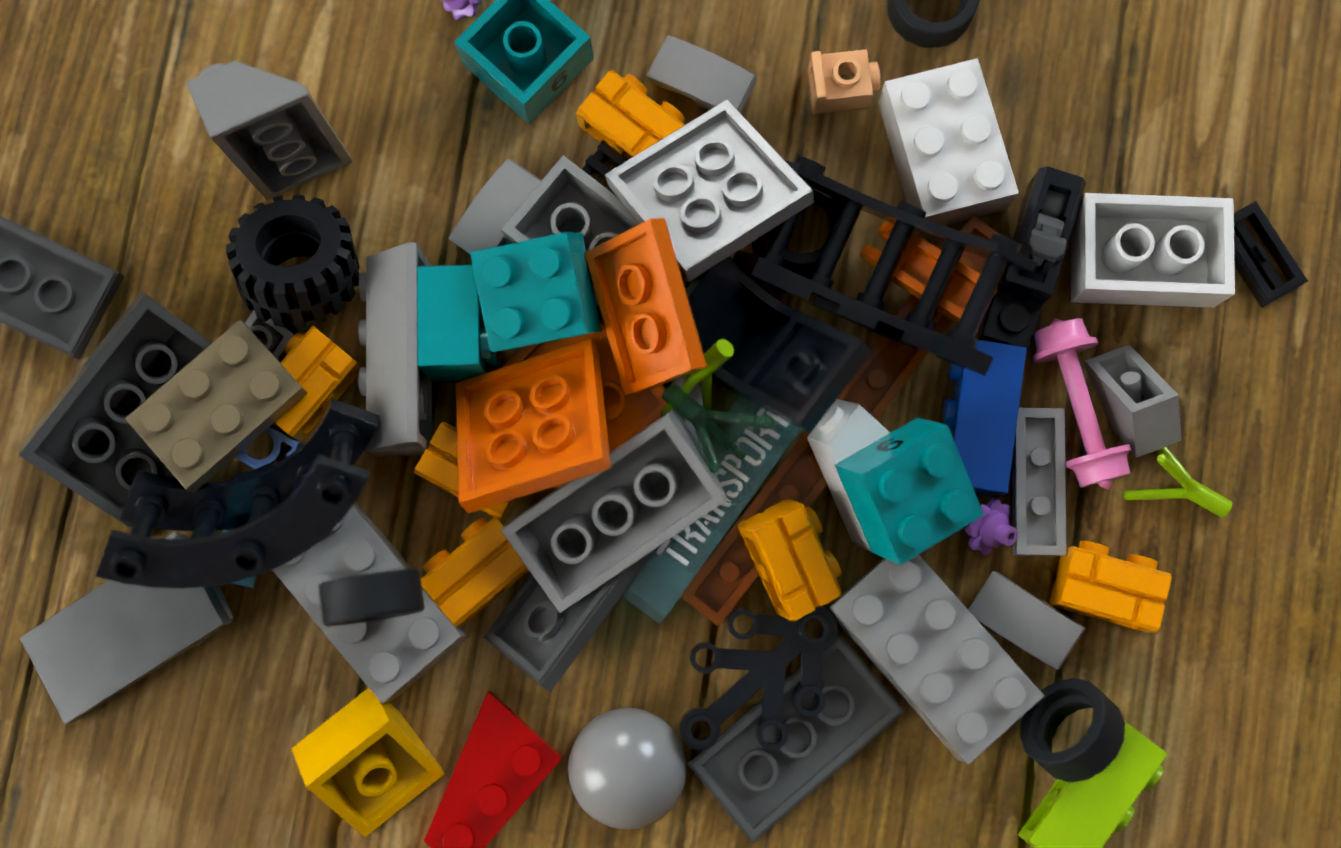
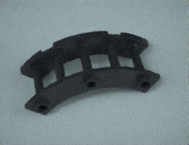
[733,156,1037,376]
[95,399,380,589]

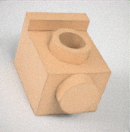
[807,49,880,114]

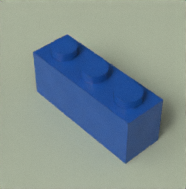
[941,340,1027,498]

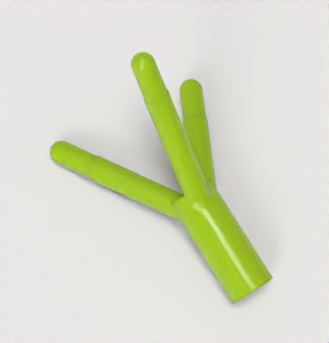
[661,339,734,416]
[1122,446,1232,518]

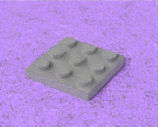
[605,100,814,282]

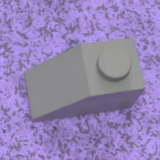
[1085,344,1182,458]

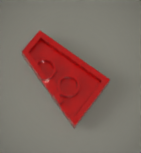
[424,691,563,848]

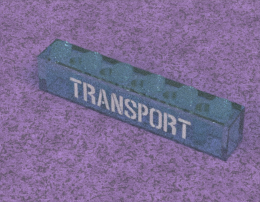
[621,396,802,625]

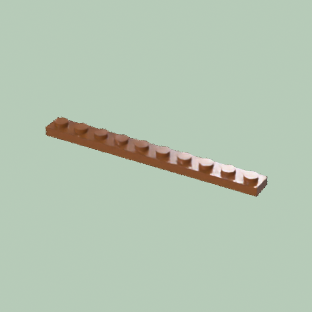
[679,215,999,627]

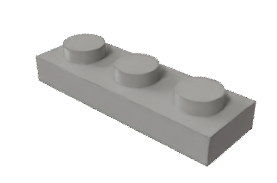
[1012,407,1067,557]

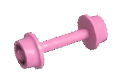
[1032,318,1132,490]

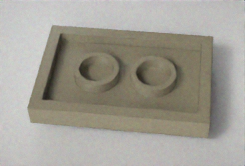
[125,319,307,494]

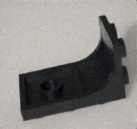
[685,256,872,434]

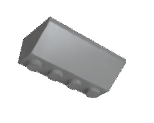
[186,61,353,200]
[359,242,434,457]
[501,408,728,613]

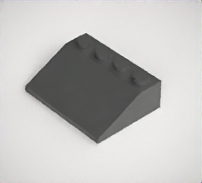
[18,291,213,530]

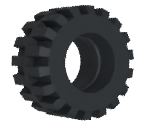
[226,195,360,328]

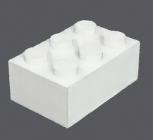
[878,58,1019,226]
[1070,193,1235,308]

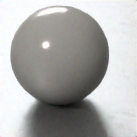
[568,707,687,830]

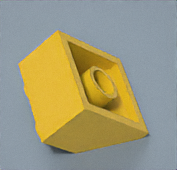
[291,687,445,837]

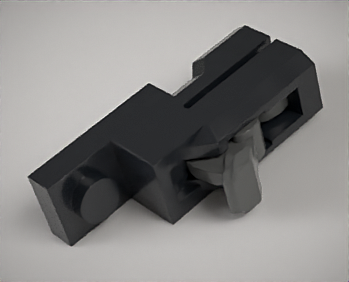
[979,166,1086,352]

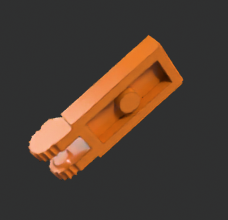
[860,222,997,323]

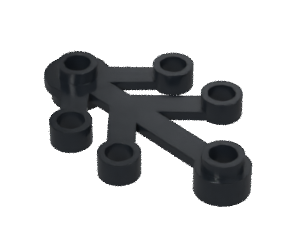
[679,606,838,750]

